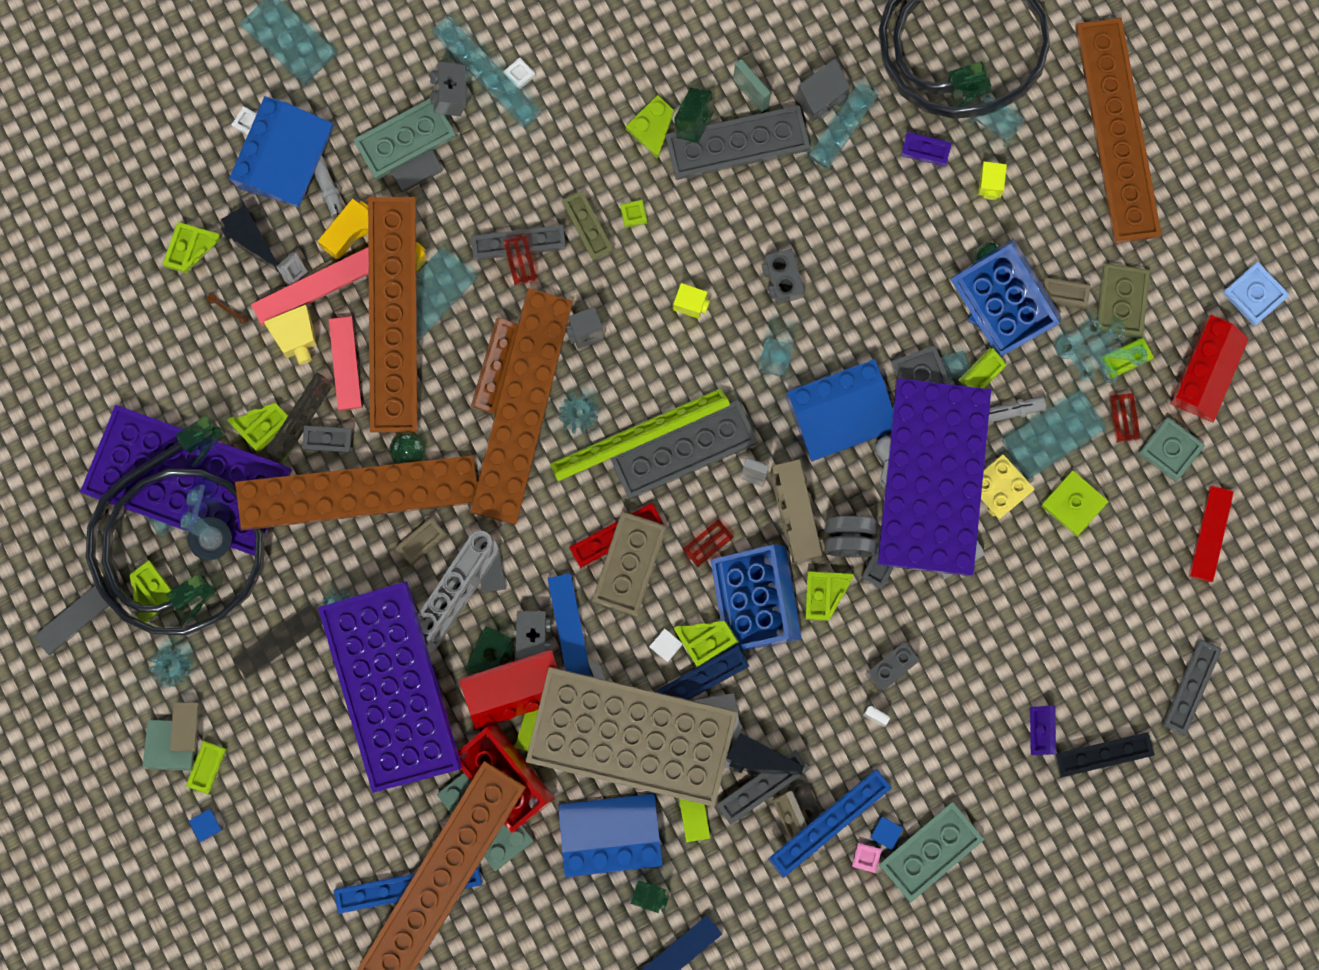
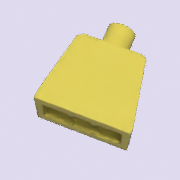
[264,305,317,365]

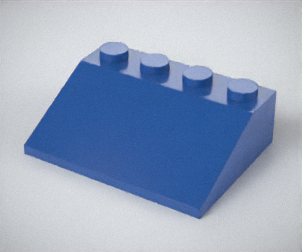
[229,96,334,207]
[951,238,1061,357]
[786,359,893,462]
[710,544,802,651]
[558,794,662,878]

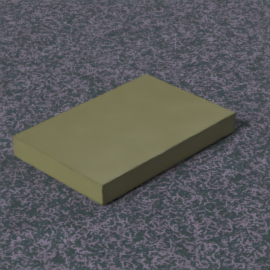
[1095,263,1151,339]

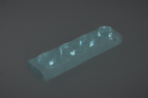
[809,82,879,170]

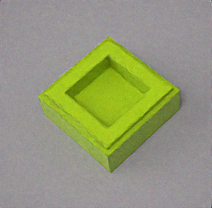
[620,200,647,228]

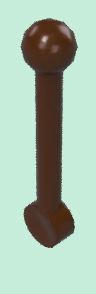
[207,294,248,324]

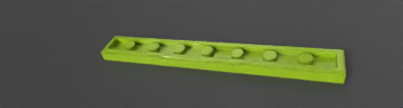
[550,389,730,481]

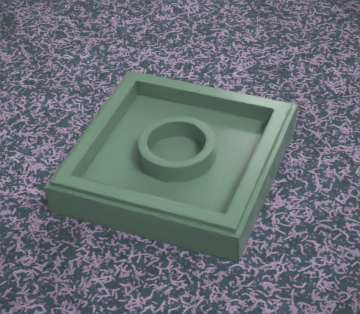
[733,59,771,113]
[1138,417,1206,483]
[142,720,194,771]

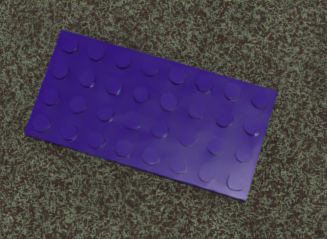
[877,378,992,577]
[80,405,292,556]
[318,581,462,793]

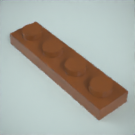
[471,318,518,414]

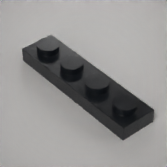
[1054,732,1155,778]

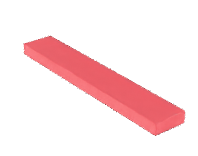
[251,248,369,326]

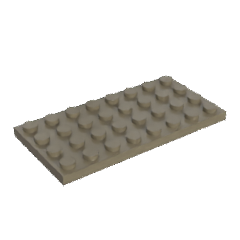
[526,667,738,807]

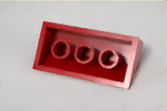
[1170,315,1249,423]
[459,650,557,729]
[458,724,555,834]

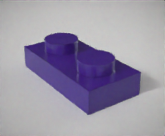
[901,132,952,167]
[1030,706,1056,756]

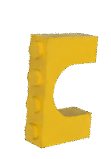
[318,198,427,272]

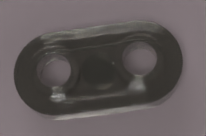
[787,779,819,825]

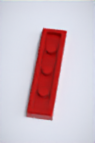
[1188,485,1234,583]
[569,503,664,569]

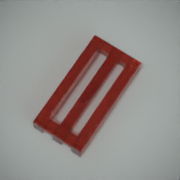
[503,234,537,285]
[1109,393,1141,443]
[682,519,734,568]

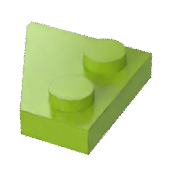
[626,95,674,158]
[162,222,221,273]
[227,403,292,453]
[130,561,177,623]
[805,572,854,621]
[674,621,739,667]

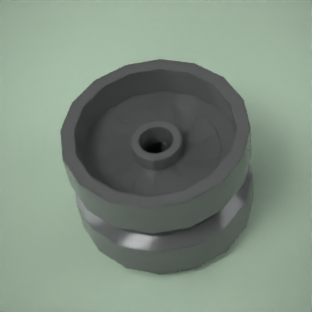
[824,516,877,558]

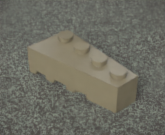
[770,459,824,565]

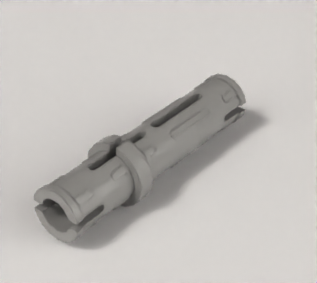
[314,155,343,219]
[988,396,1046,423]

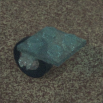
[180,484,232,560]

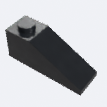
[221,206,279,272]
[726,732,805,775]

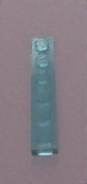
[432,16,541,129]

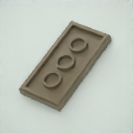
[591,511,667,617]

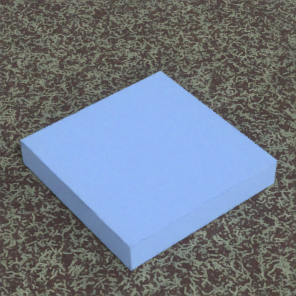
[1223,261,1290,327]

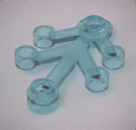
[1055,320,1148,384]

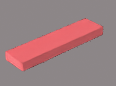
[329,316,362,411]

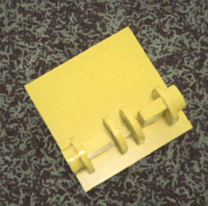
[981,455,1035,520]

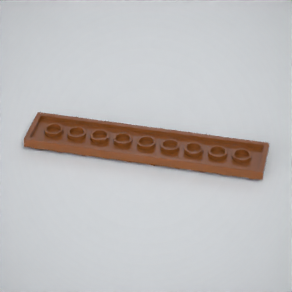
[1075,18,1162,244]
[368,197,418,433]
[469,288,573,525]
[235,456,477,531]
[357,761,526,970]

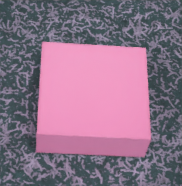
[852,843,882,873]

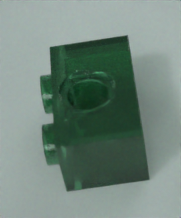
[674,87,714,142]
[465,626,514,675]
[630,880,669,914]

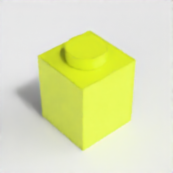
[978,162,1007,200]
[673,283,710,319]

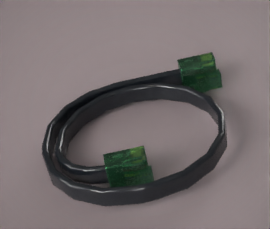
[878,0,1050,119]
[85,415,265,636]

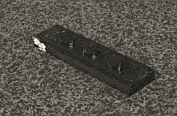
[266,372,333,463]
[232,604,323,679]

